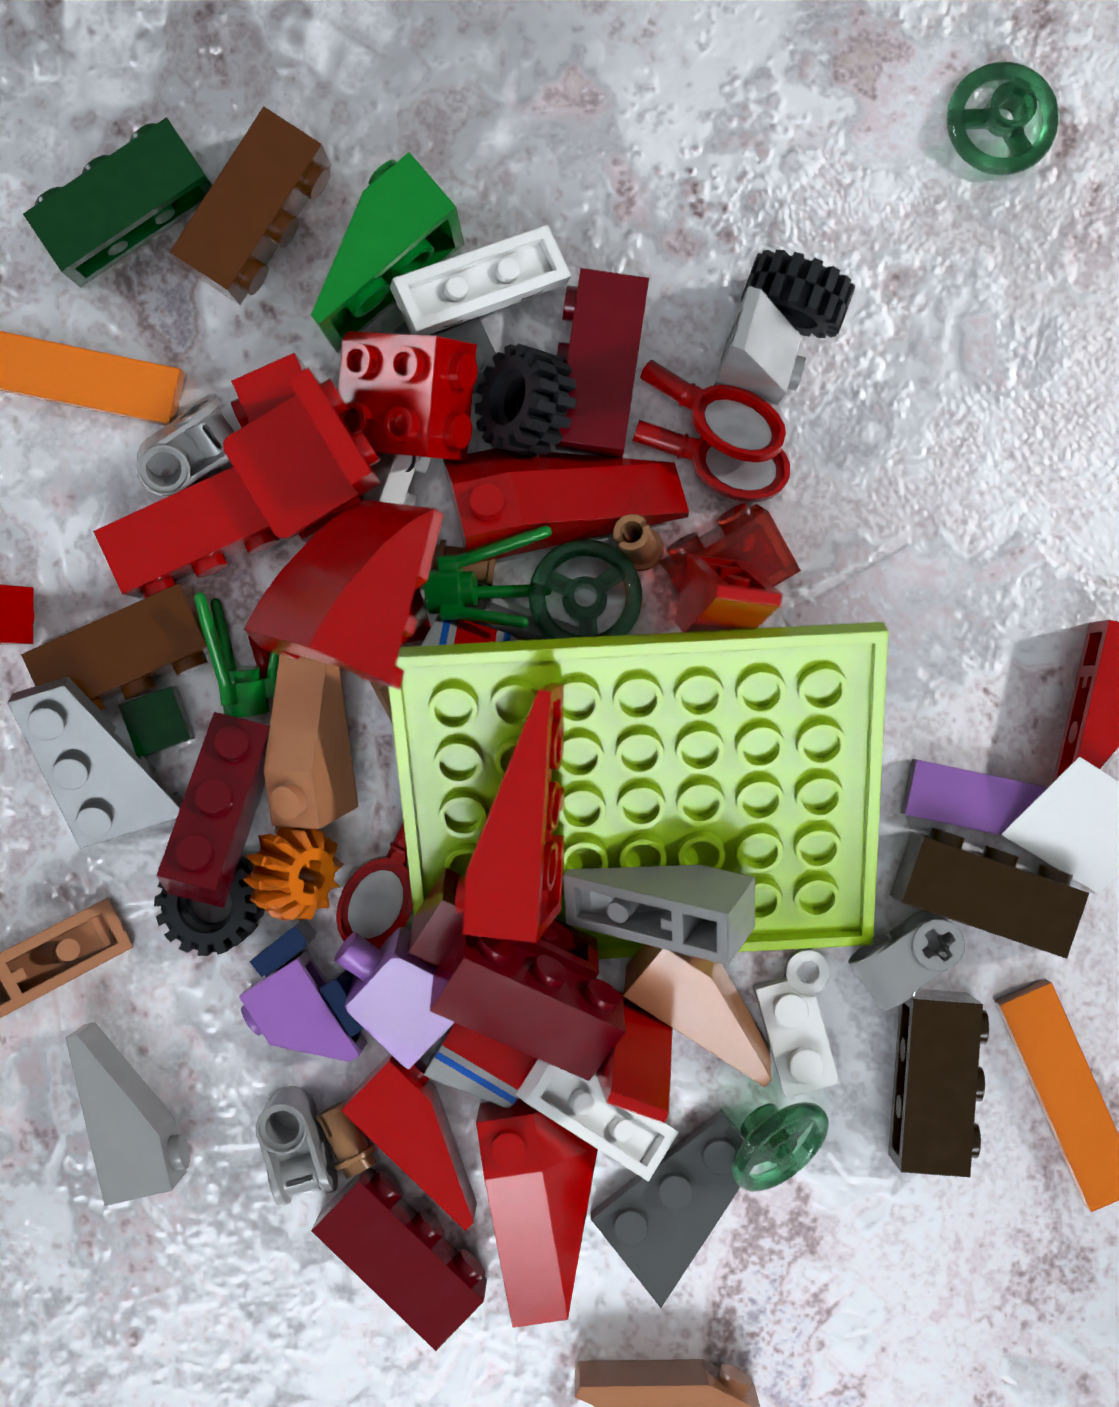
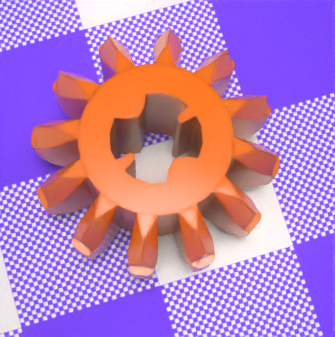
[242,826,344,921]

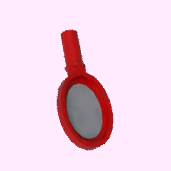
[640,360,786,463]
[632,419,790,502]
[336,822,413,949]

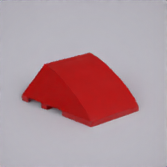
[244,500,444,690]

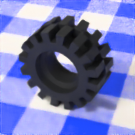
[740,249,855,338]
[475,344,576,457]
[154,856,265,956]

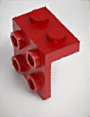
[338,331,477,461]
[223,368,381,539]

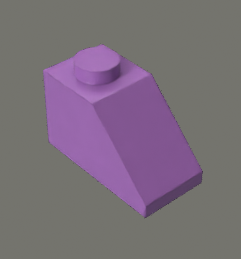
[239,949,367,1062]

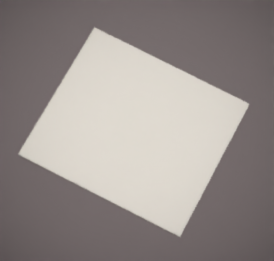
[1001,757,1119,894]

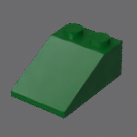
[311,152,465,352]

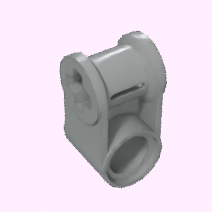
[137,394,234,496]
[848,910,965,1011]
[255,1086,338,1207]

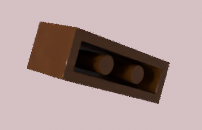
[169,106,331,305]
[21,583,209,712]

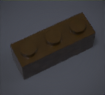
[890,827,1089,959]
[888,989,989,1177]

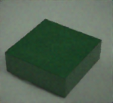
[118,686,195,757]

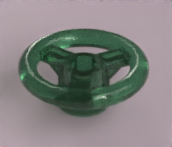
[946,61,1060,175]
[528,539,643,639]
[732,1102,829,1192]

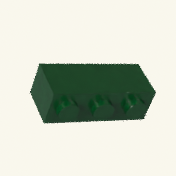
[23,117,212,288]

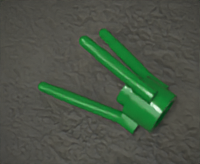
[424,526,552,628]
[194,592,280,717]

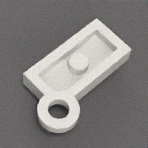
[753,948,840,1099]

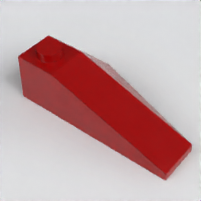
[443,448,689,564]
[455,683,564,943]
[476,1098,598,1328]

